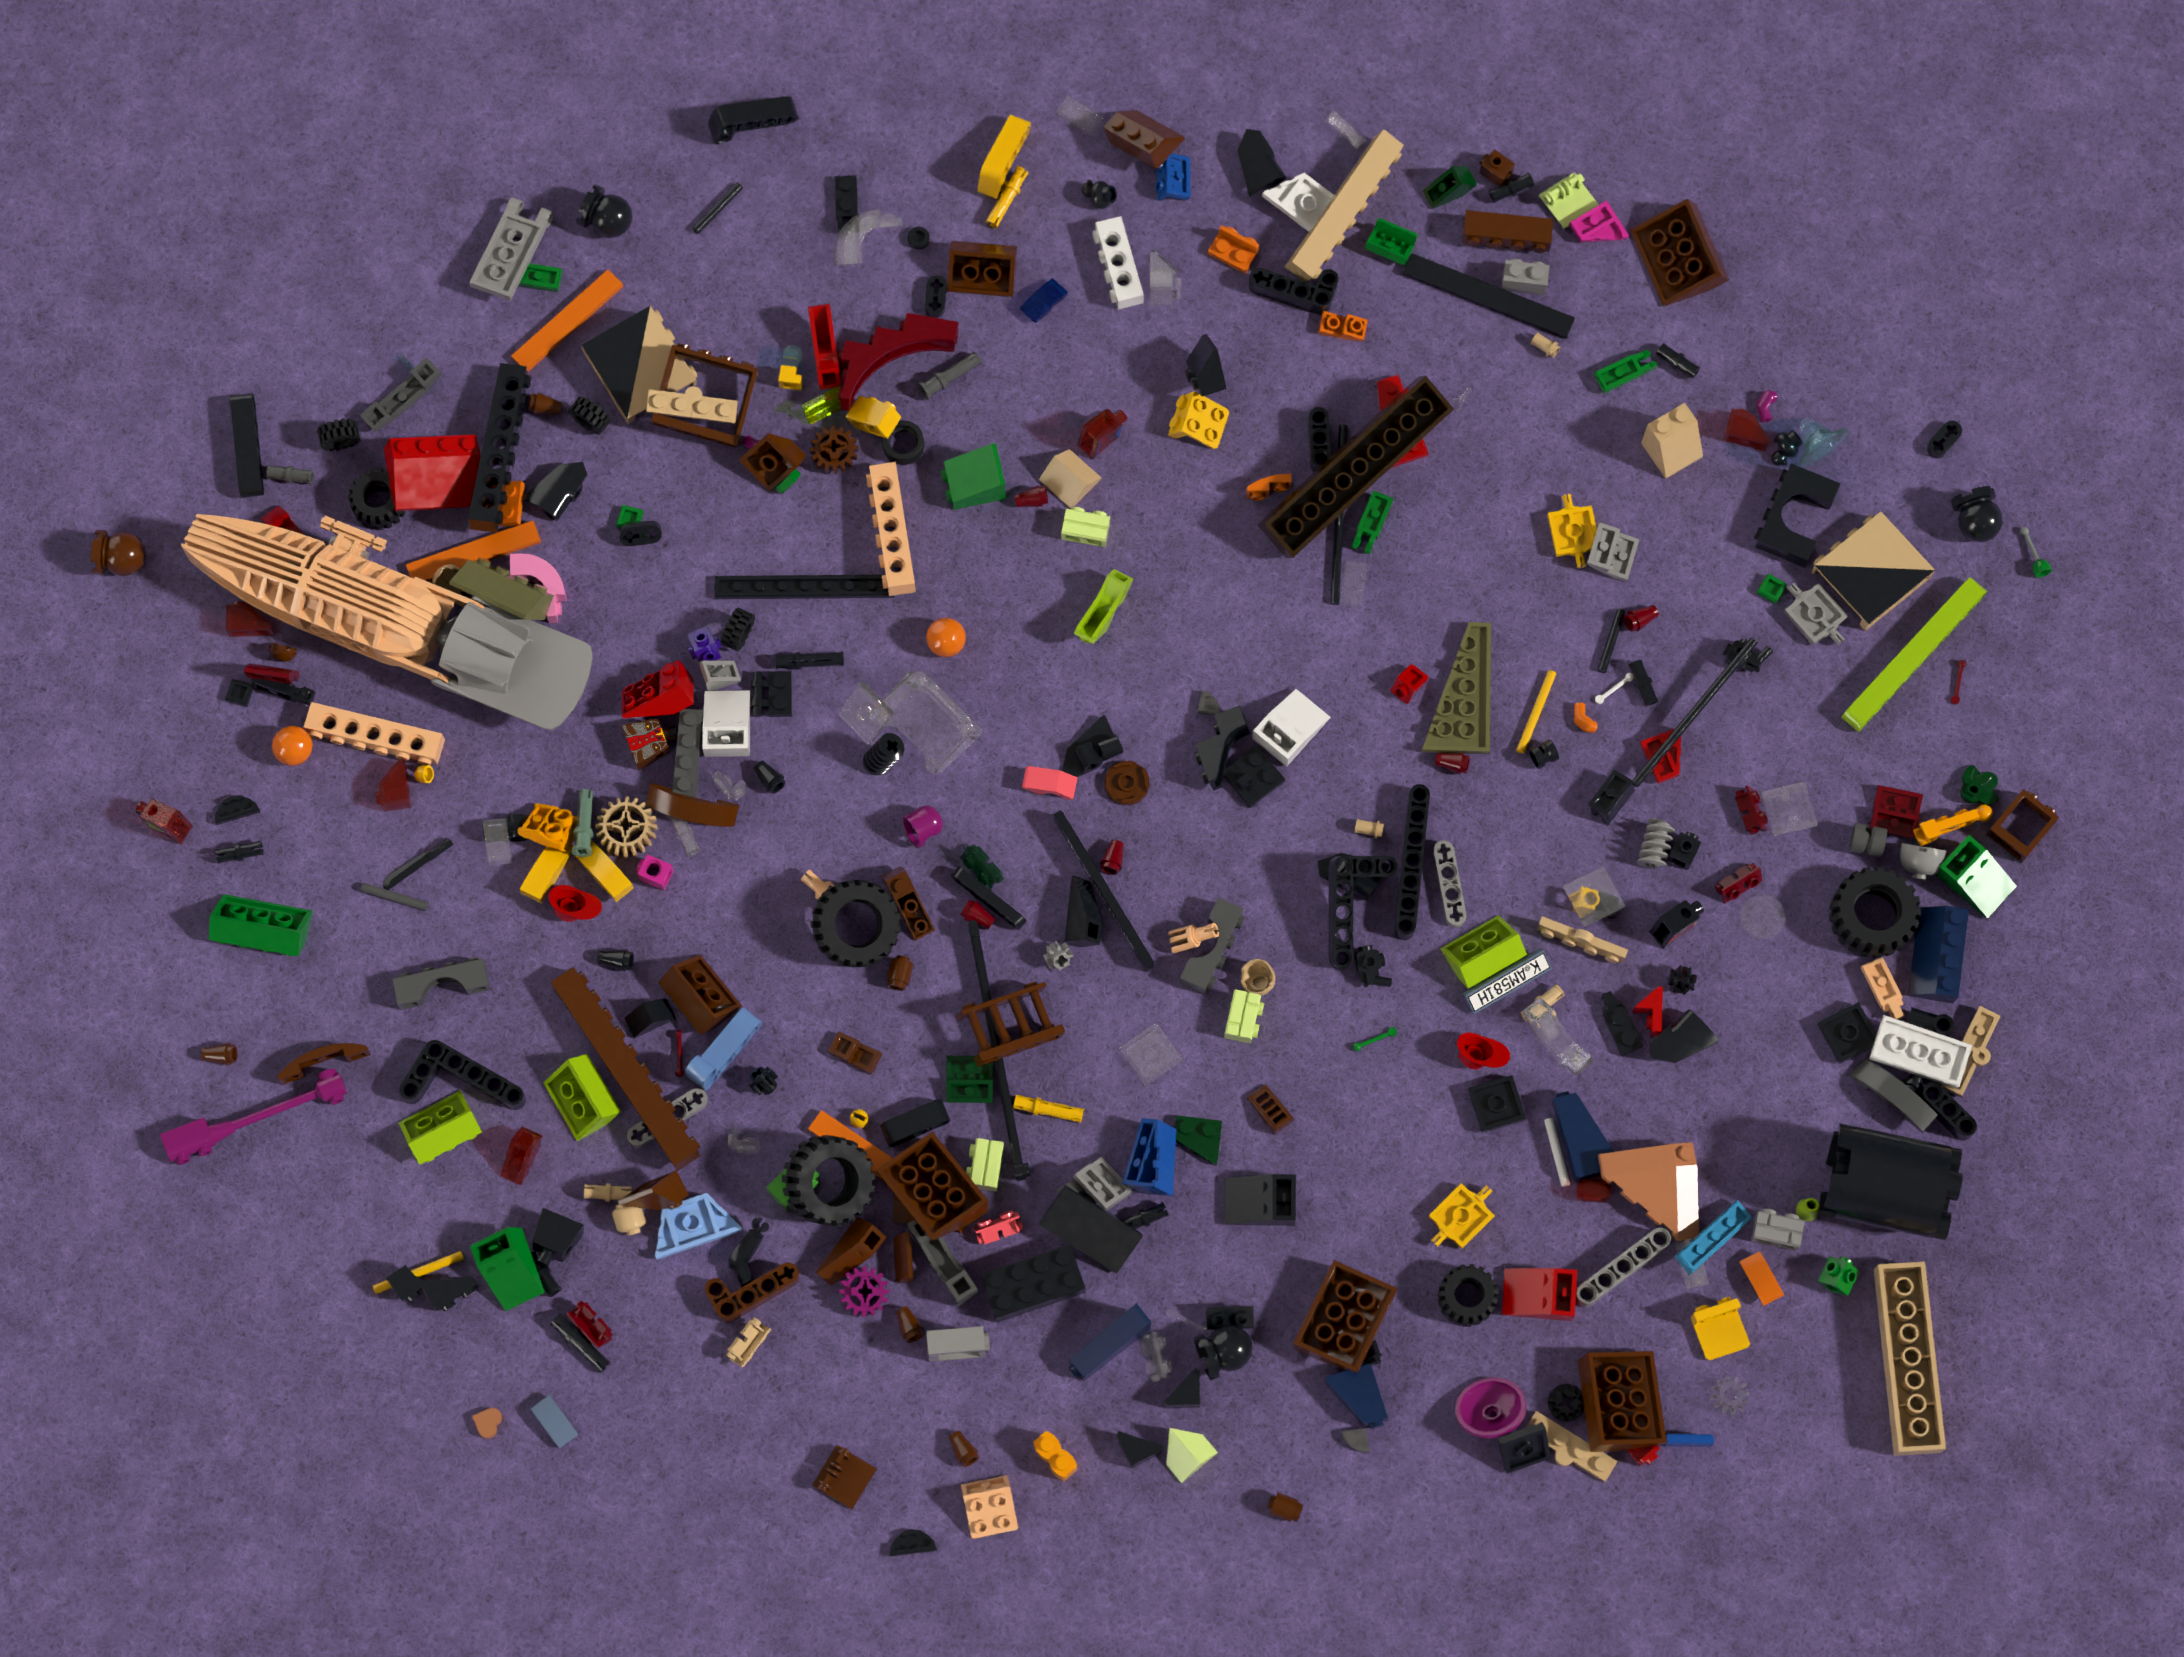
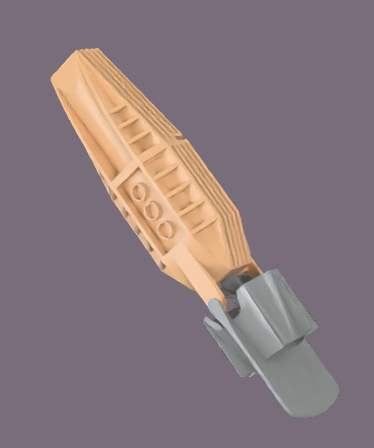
[181,514,593,730]

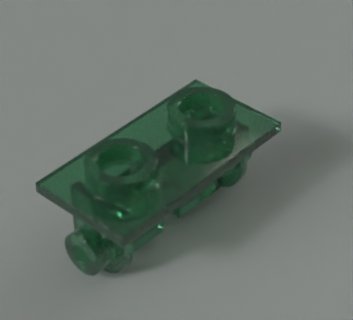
[960,844,1004,890]

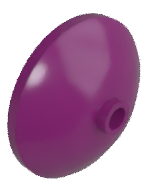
[1455,1377,1526,1438]

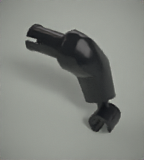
[728,1217,769,1288]

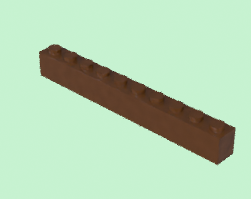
[551,967,700,1171]

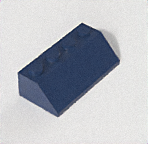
[1908,906,1969,1004]

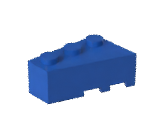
[1122,1118,1176,1196]

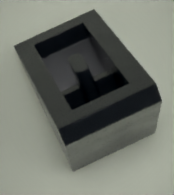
[624,998,676,1039]
[1163,1368,1200,1409]
[1117,1431,1163,1468]

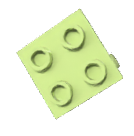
[1539,173,1599,229]

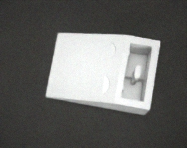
[1252,689,1331,767]
[702,690,750,757]

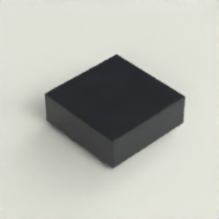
[225,679,254,707]

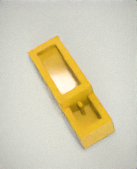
[574,840,634,902]
[519,845,574,904]

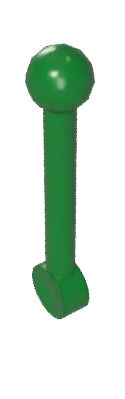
[1352,1027,1397,1051]

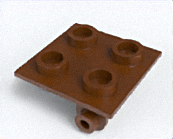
[812,1445,877,1510]

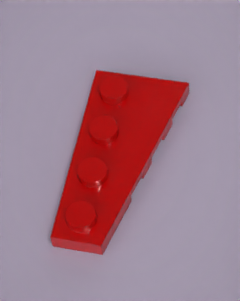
[1377,375,1429,468]

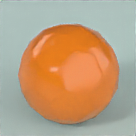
[926,617,966,658]
[272,726,313,766]

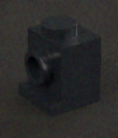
[1667,832,1701,870]

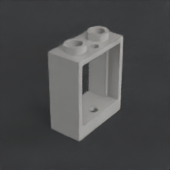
[927,1326,990,1362]

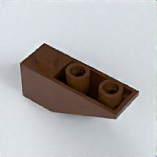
[880,866,935,941]
[815,1217,886,1286]

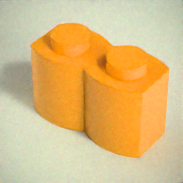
[1033,1431,1077,1481]

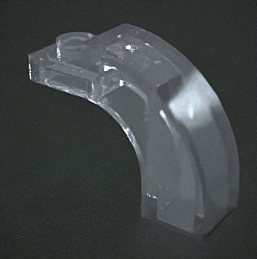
[834,209,902,266]
[1523,997,1594,1076]

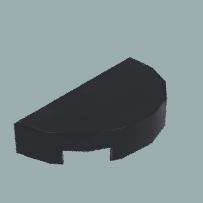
[215,795,260,825]
[890,1529,937,1557]

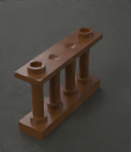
[956,981,1066,1067]

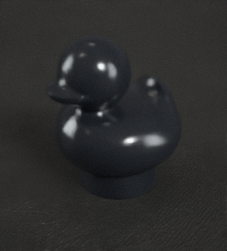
[1081,179,1117,209]
[1771,430,1803,466]

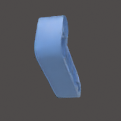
[685,1007,762,1091]

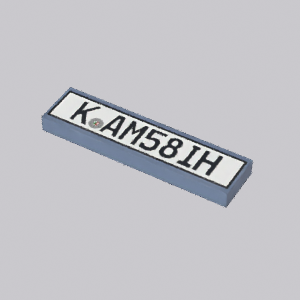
[1463,948,1552,1014]

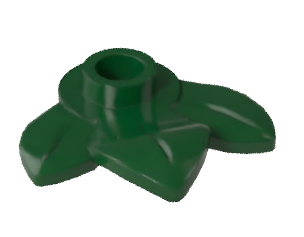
[1960,765,1999,805]

